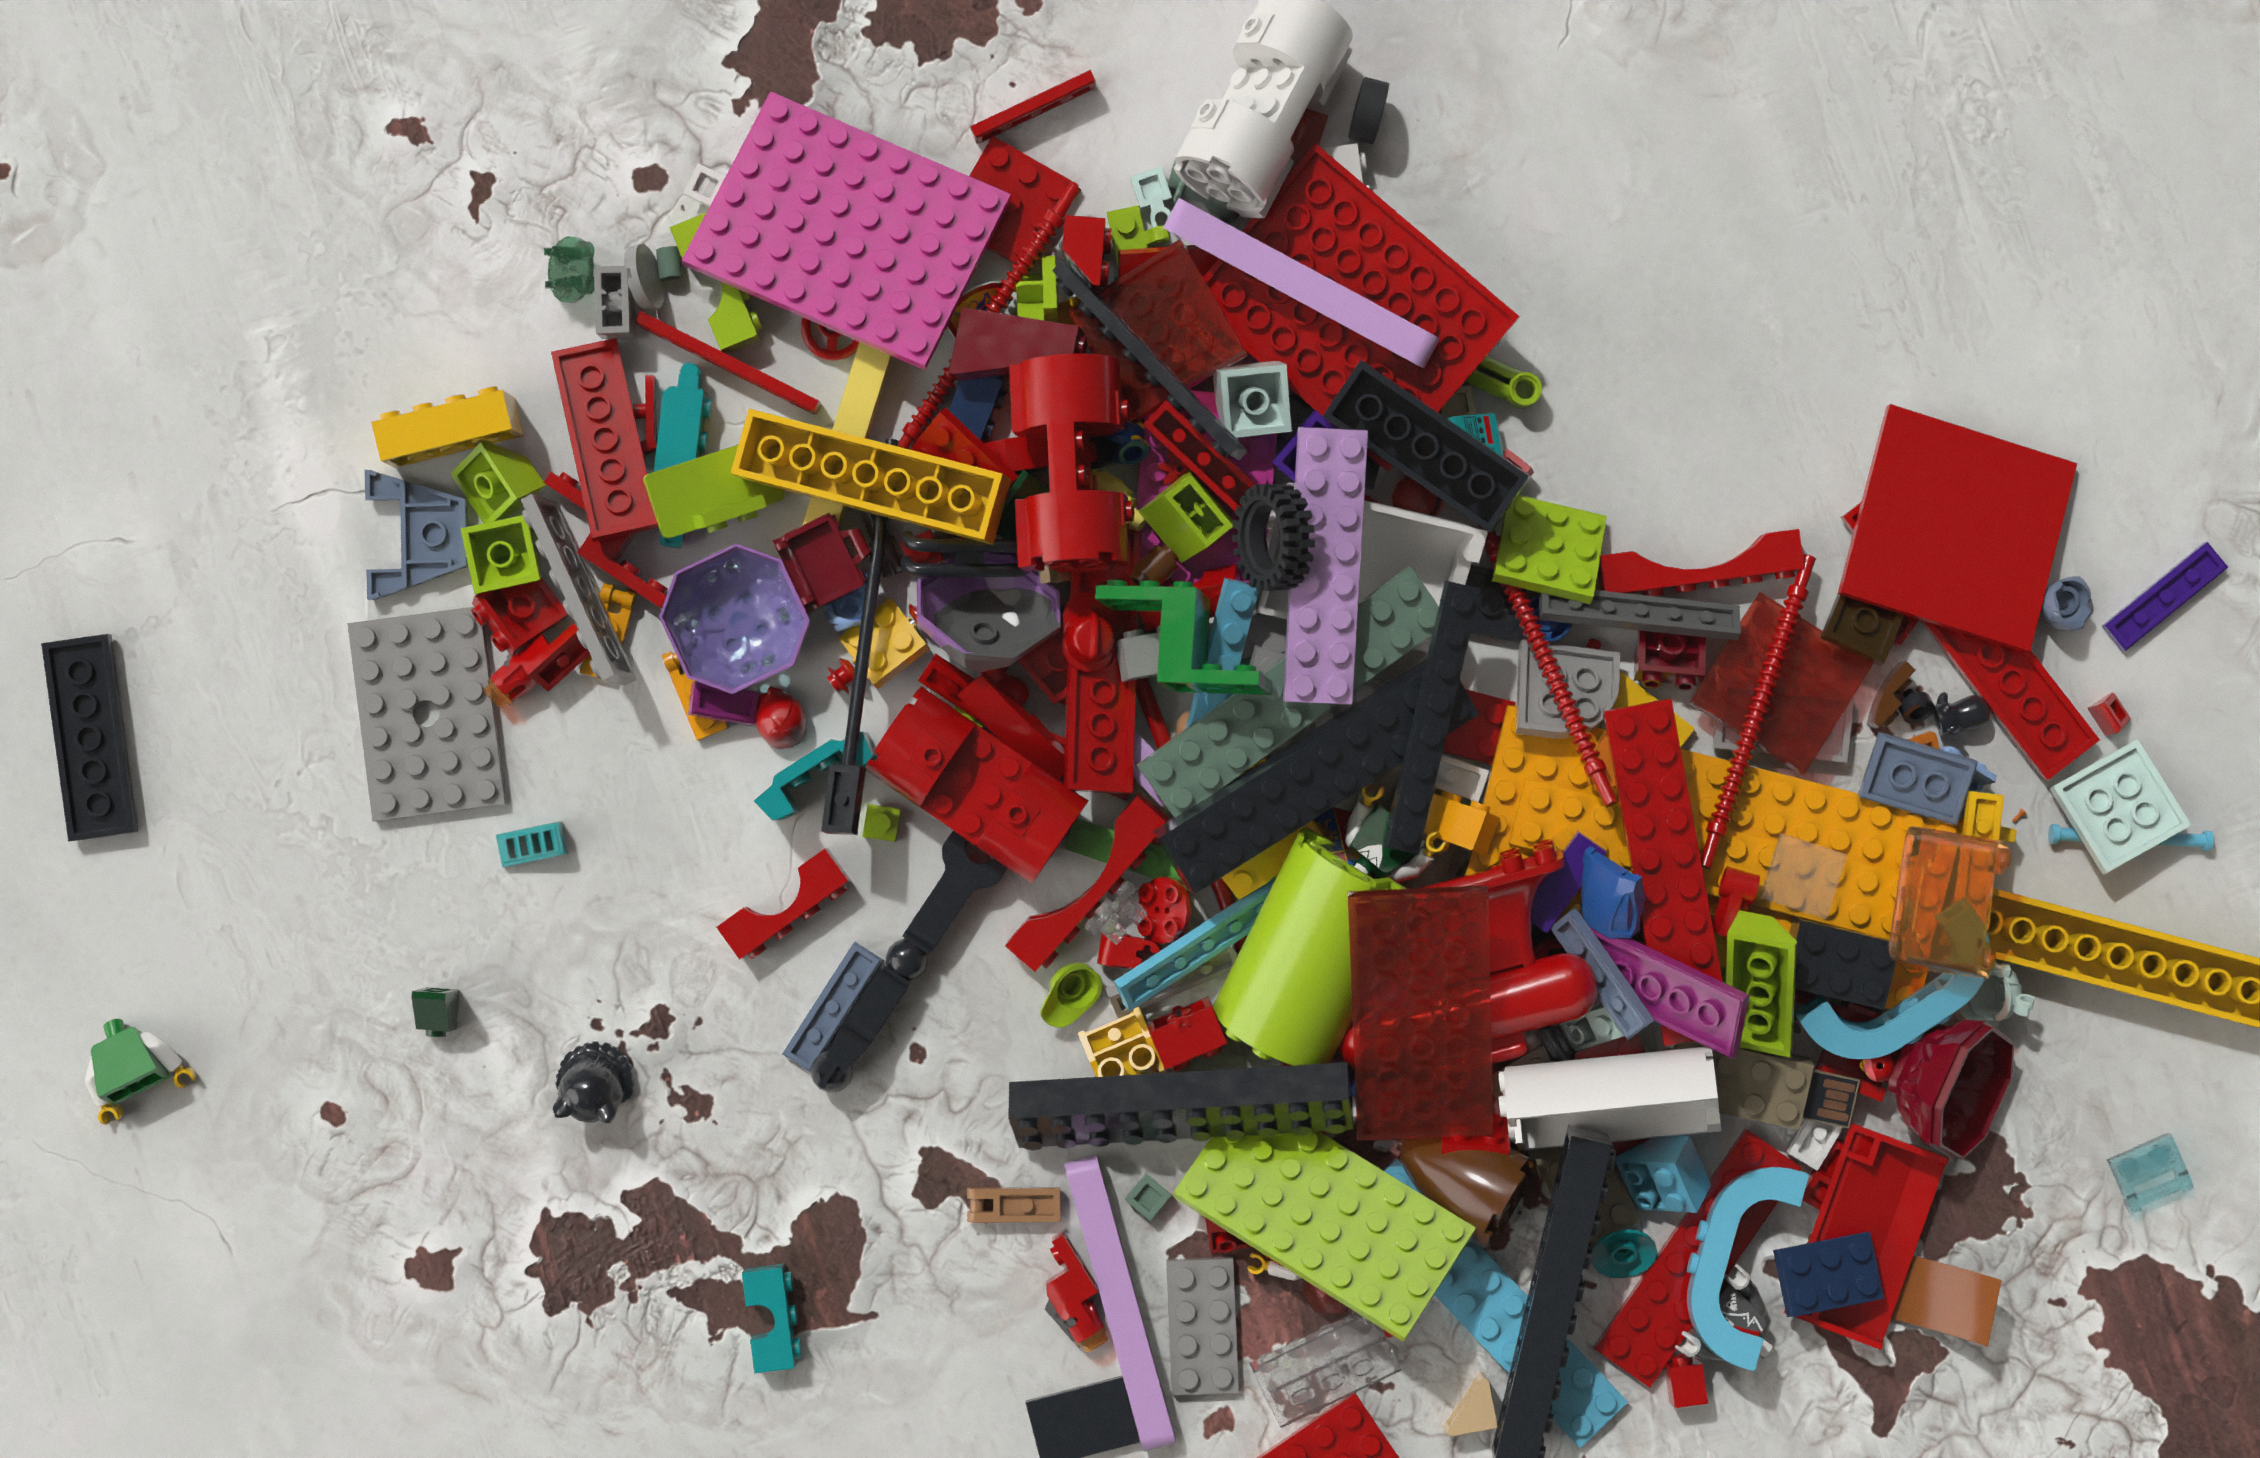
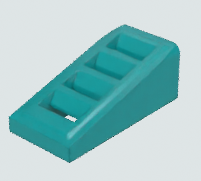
[496,822,568,867]

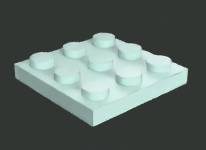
[2050,739,2192,875]

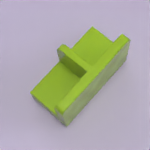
[1016,256,1058,323]

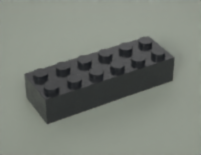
[1322,360,1531,533]

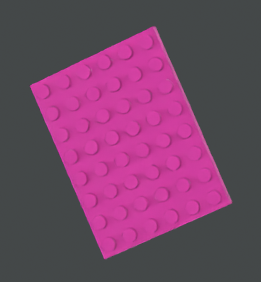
[682,91,1011,370]

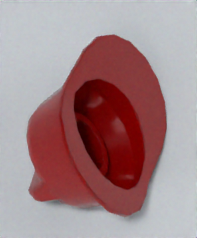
[1062,591,1116,672]

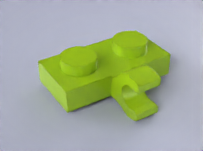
[1106,205,1170,266]

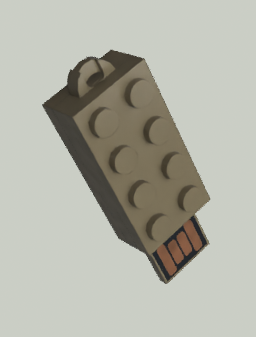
[1662,1041,1860,1130]

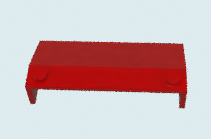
[1783,1123,1949,1350]

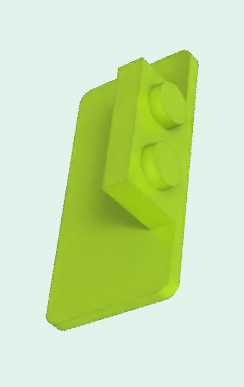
[643,445,785,538]

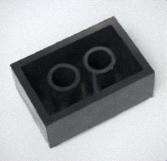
[1789,916,1901,1010]

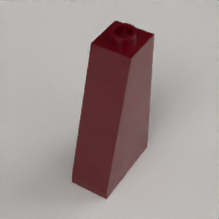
[949,307,1088,380]

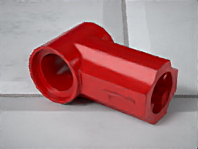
[1712,866,1760,937]

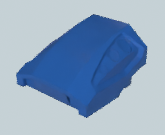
[1580,846,1645,939]

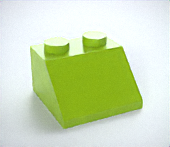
[461,515,541,594]

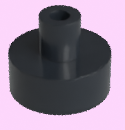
[1898,688,1935,724]

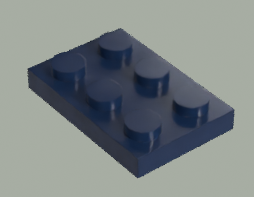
[1773,1231,1884,1317]

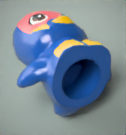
[1108,411,1150,465]

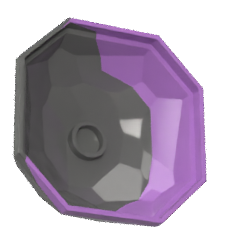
[917,552,1061,673]

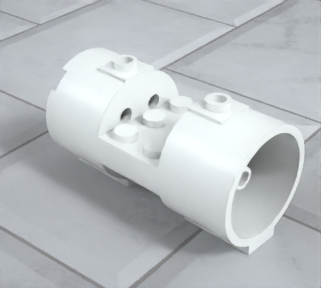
[1174,0,1353,218]

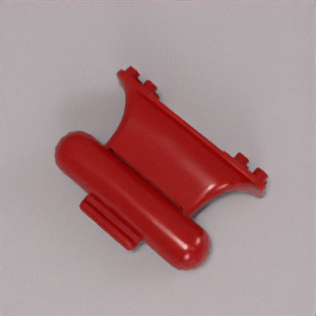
[1337,839,1599,1078]

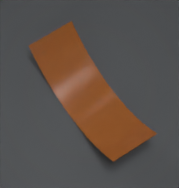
[1807,1234,2002,1347]

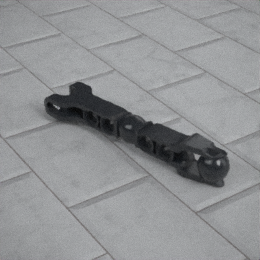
[811,831,1008,1093]

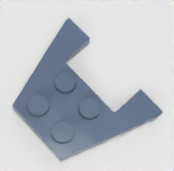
[365,470,468,600]

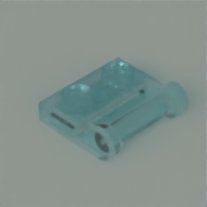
[2106,1133,2194,1215]

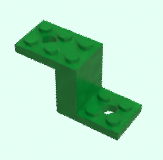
[1095,580,1272,695]

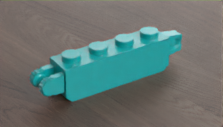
[654,362,712,548]

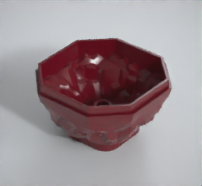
[1888,1019,2014,1160]

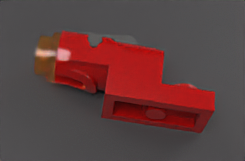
[483,623,590,709]
[1045,1230,1109,1353]

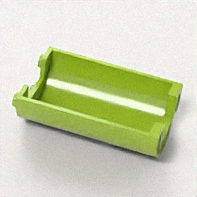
[1213,827,1416,1066]

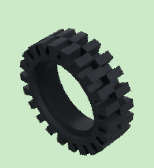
[1232,484,1315,591]

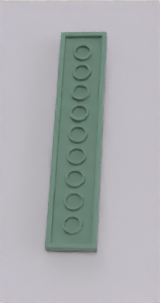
[1136,566,1439,817]

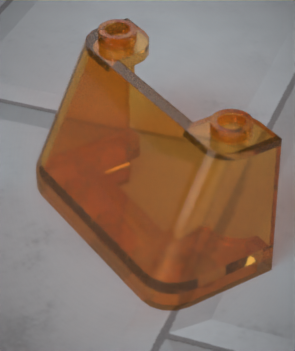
[1889,827,2011,979]

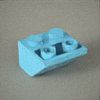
[1615,1135,1711,1213]

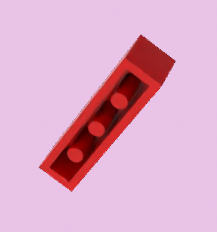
[1143,400,1257,511]

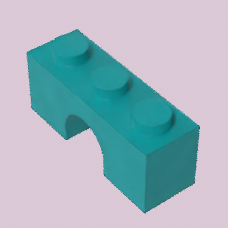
[742,1263,802,1374]

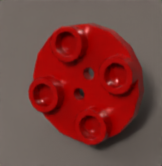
[1137,877,1191,944]

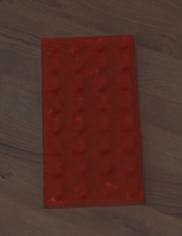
[1347,885,1493,1141]

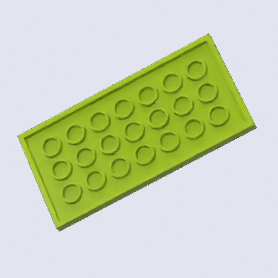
[1173,1131,1476,1342]

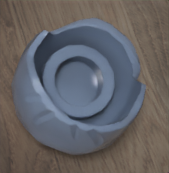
[2040,576,2092,632]

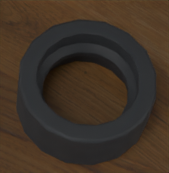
[1348,77,1390,144]

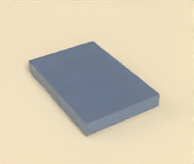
[1858,731,1978,825]

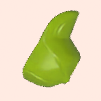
[1040,962,1102,1028]

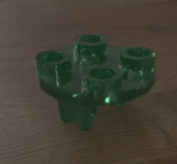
[544,236,595,303]

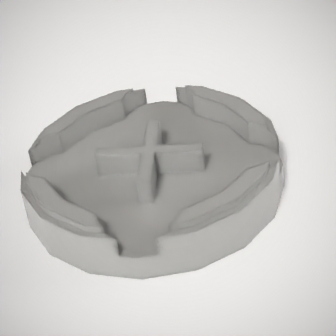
[624,244,665,311]

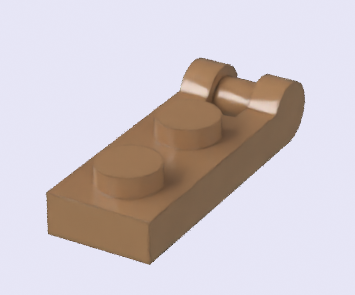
[967,1187,1061,1223]

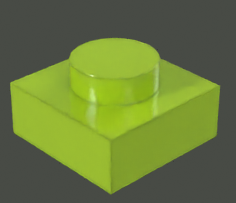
[862,804,901,842]

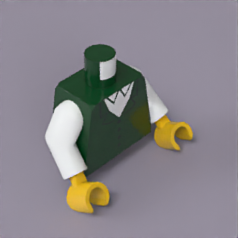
[1345,783,1449,883]

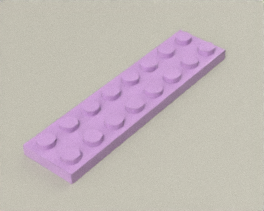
[1283,427,1368,704]

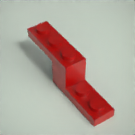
[543,471,668,608]

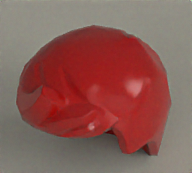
[755,686,806,749]

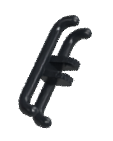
[900,530,1031,577]

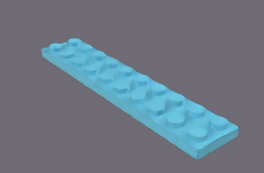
[1383,1158,1628,1448]

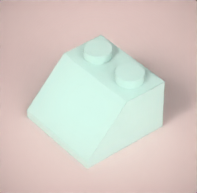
[1212,361,1292,438]

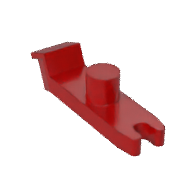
[633,375,657,458]

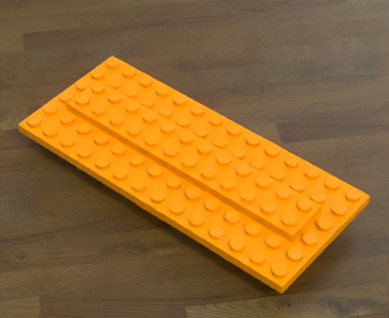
[1464,705,1964,1009]

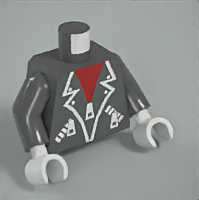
[1675,1264,1774,1361]

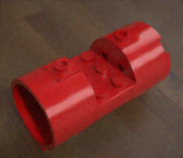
[1009,353,1135,573]
[865,686,1089,884]

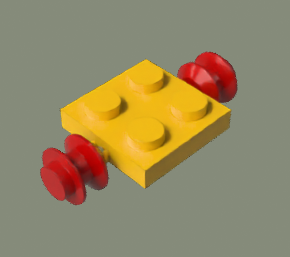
[826,597,930,694]

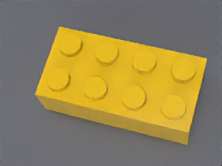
[371,386,524,468]

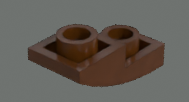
[1867,661,1916,728]

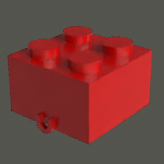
[1146,996,1227,1071]

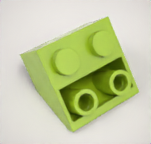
[1139,469,1233,563]

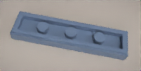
[1550,908,1655,1040]
[782,941,883,1072]

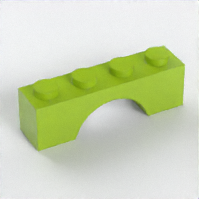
[669,212,763,354]

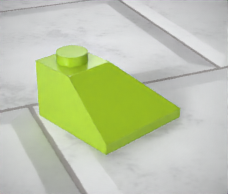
[450,440,546,523]

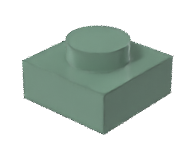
[1125,1173,1172,1221]

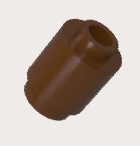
[1129,545,1179,587]

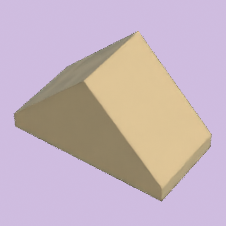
[1442,1372,1498,1437]

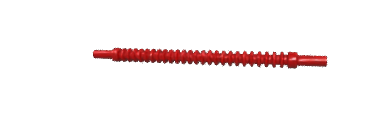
[898,183,1081,449]
[1477,524,1618,807]
[1700,554,1816,869]

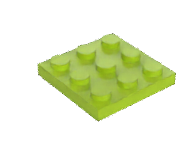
[1492,495,1607,604]

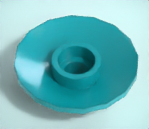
[1591,1229,1657,1278]

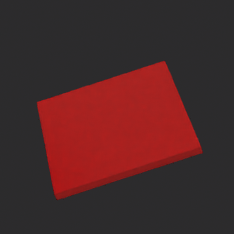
[1837,404,2078,653]

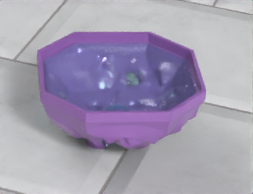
[659,543,810,694]

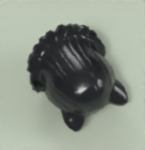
[553,1041,634,1123]

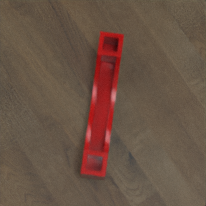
[1598,529,1805,596]
[1005,792,1169,972]

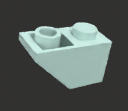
[1561,1003,1624,1052]

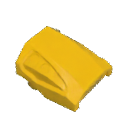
[1078,1007,1167,1077]

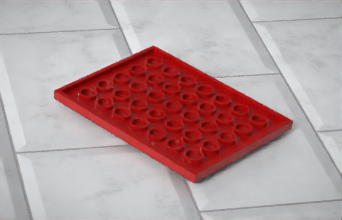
[1186,143,1520,472]

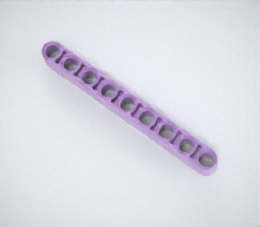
[1163,198,1440,368]
[1064,1155,1177,1452]

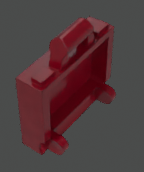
[772,512,871,614]

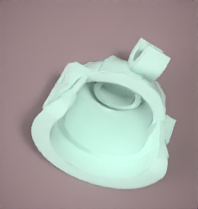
[1954,958,2035,1026]

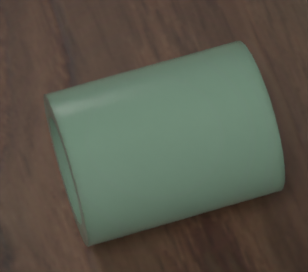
[656,246,683,281]

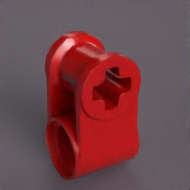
[1097,930,1162,968]

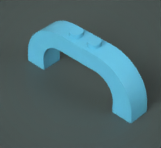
[1794,898,1990,1059]
[1687,1167,1809,1372]

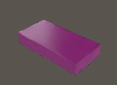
[688,681,759,726]

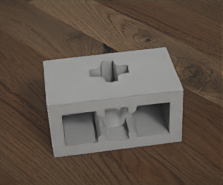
[594,266,635,339]

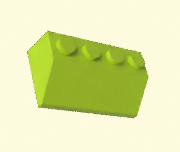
[1726,910,1797,1057]

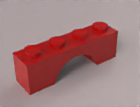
[716,848,851,960]

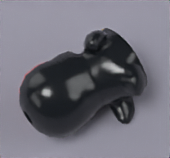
[1933,692,1990,736]

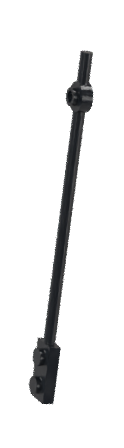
[821,439,899,835]

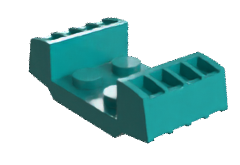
[754,731,878,821]

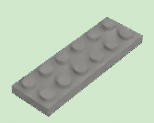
[521,494,637,686]

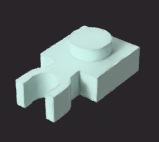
[1130,166,1172,228]

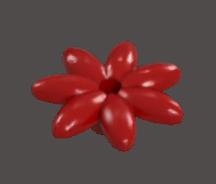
[1158,449,1199,485]

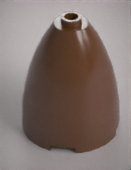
[1396,1129,1537,1250]

